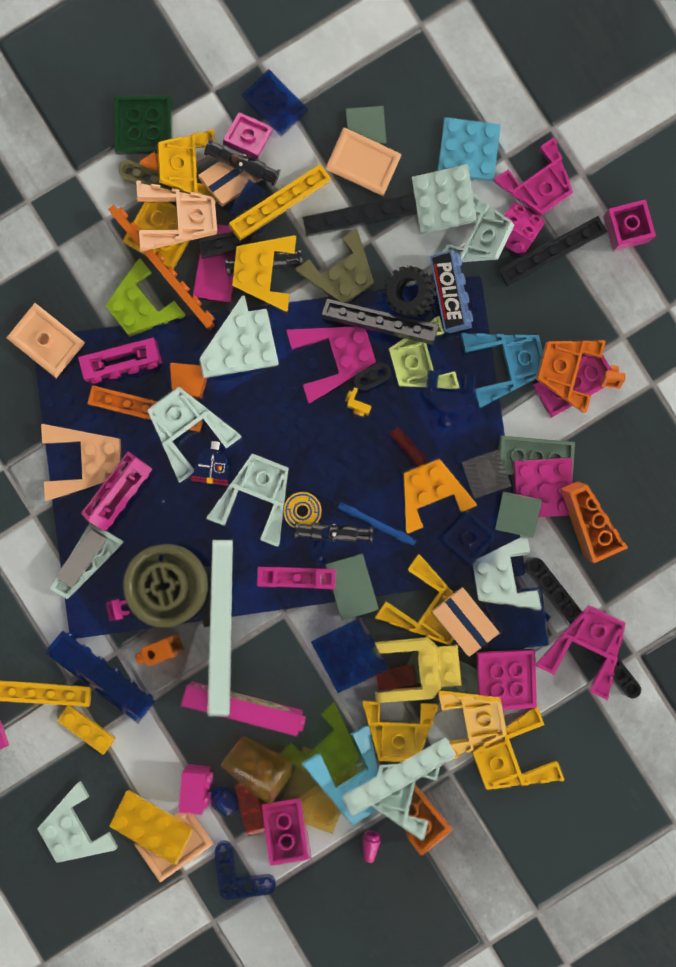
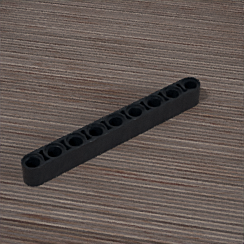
[524,557,641,699]

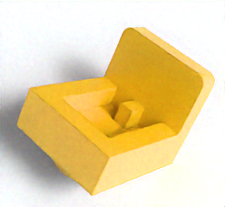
[345,387,372,417]

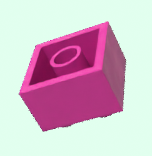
[603,199,656,252]
[178,764,213,815]

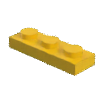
[57,706,116,755]

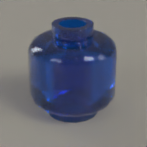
[210,787,239,817]

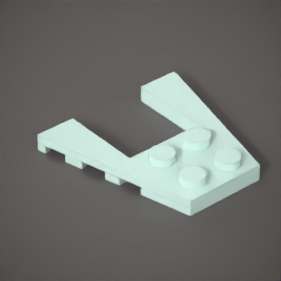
[147,386,241,483]
[206,454,289,547]

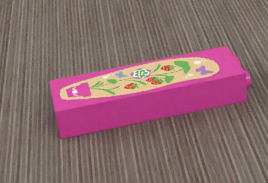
[181,681,306,736]

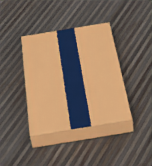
[198,155,262,207]
[432,587,499,657]

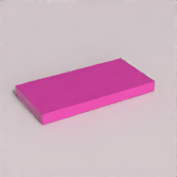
[193,224,236,304]
[532,354,610,418]

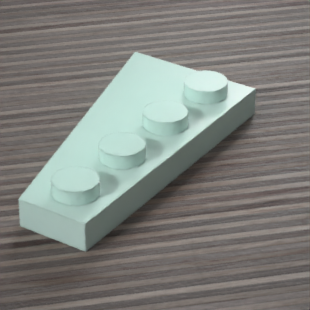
[50,522,125,599]

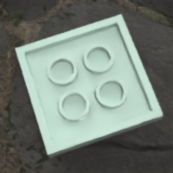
[412,164,477,234]

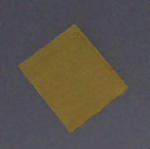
[283,746,358,834]

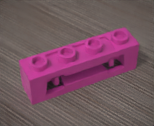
[78,338,162,384]
[81,451,152,531]

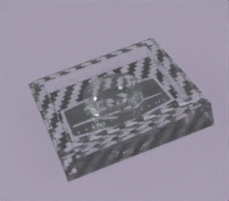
[462,449,512,499]

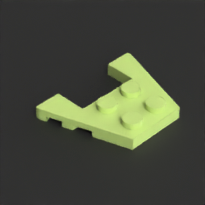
[389,316,460,390]

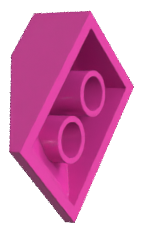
[262,798,312,866]

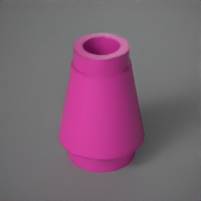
[362,830,381,863]

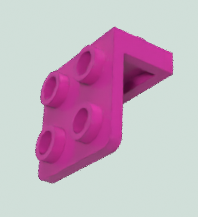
[504,202,545,257]

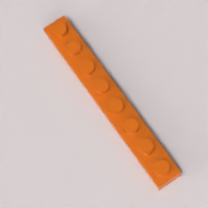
[108,204,216,330]

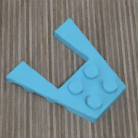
[301,725,378,825]

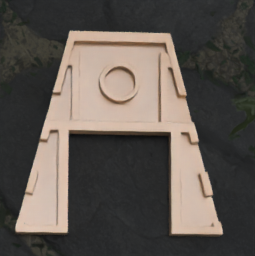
[136,181,217,251]
[41,424,122,501]

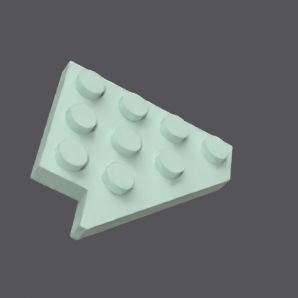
[199,296,279,378]

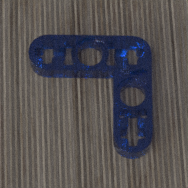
[215,840,276,900]

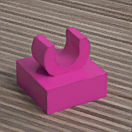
[105,599,130,621]

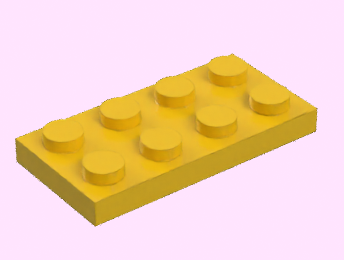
[109,790,195,865]

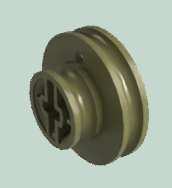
[124,544,207,627]

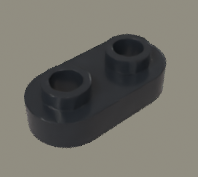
[354,363,391,391]

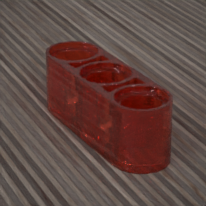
[235,777,265,837]

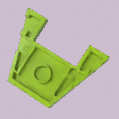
[105,259,186,336]

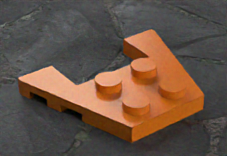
[536,340,606,413]

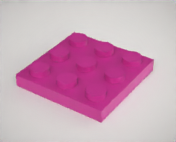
[513,457,572,517]
[476,649,537,710]

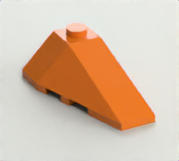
[405,784,454,856]

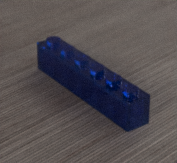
[46,631,155,724]

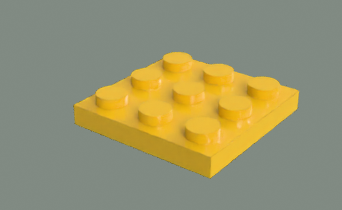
[122,202,189,269]

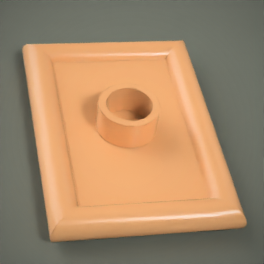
[325,127,402,196]
[6,303,85,378]
[134,813,214,882]

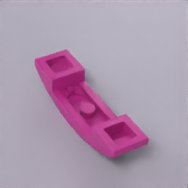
[257,567,336,589]

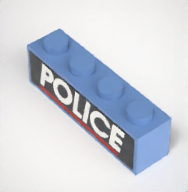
[430,250,473,333]

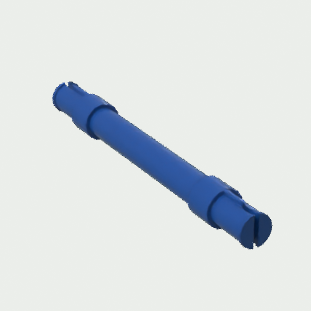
[337,502,417,546]

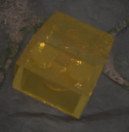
[221,736,292,804]

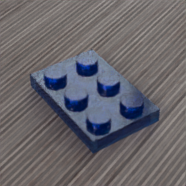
[242,69,308,137]

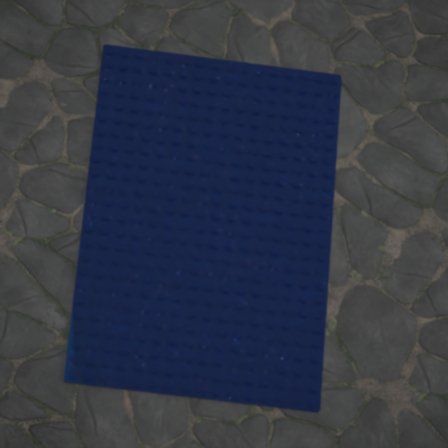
[35,276,525,639]

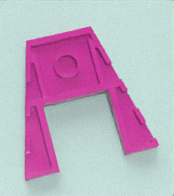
[286,327,376,404]
[536,604,626,701]

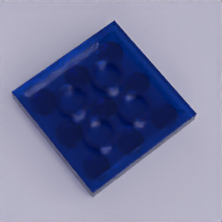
[484,587,549,650]
[311,617,388,693]

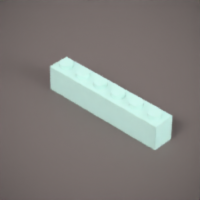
[342,738,456,817]

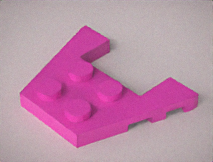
[494,137,573,216]

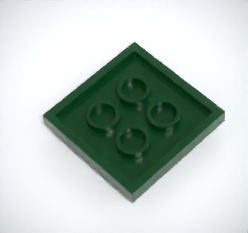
[114,95,172,155]

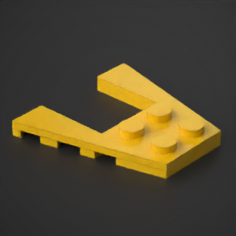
[375,554,454,645]
[471,706,564,790]

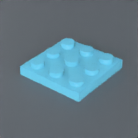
[438,117,501,182]

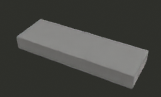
[56,529,108,588]

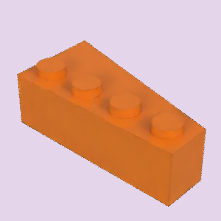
[561,481,628,563]

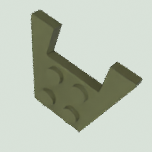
[295,229,374,303]

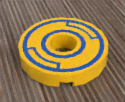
[283,492,322,528]

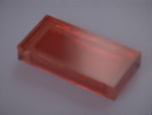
[375,664,417,691]

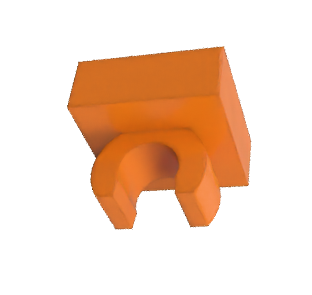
[601,365,625,389]

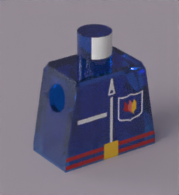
[191,441,230,487]

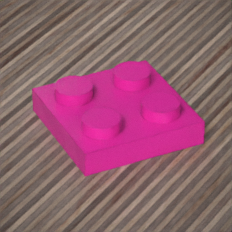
[223,113,273,160]

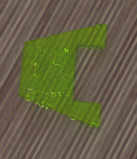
[278,702,360,783]

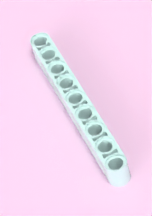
[208,540,233,716]

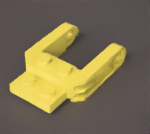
[369,637,462,703]

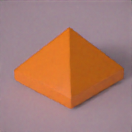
[139,152,158,171]

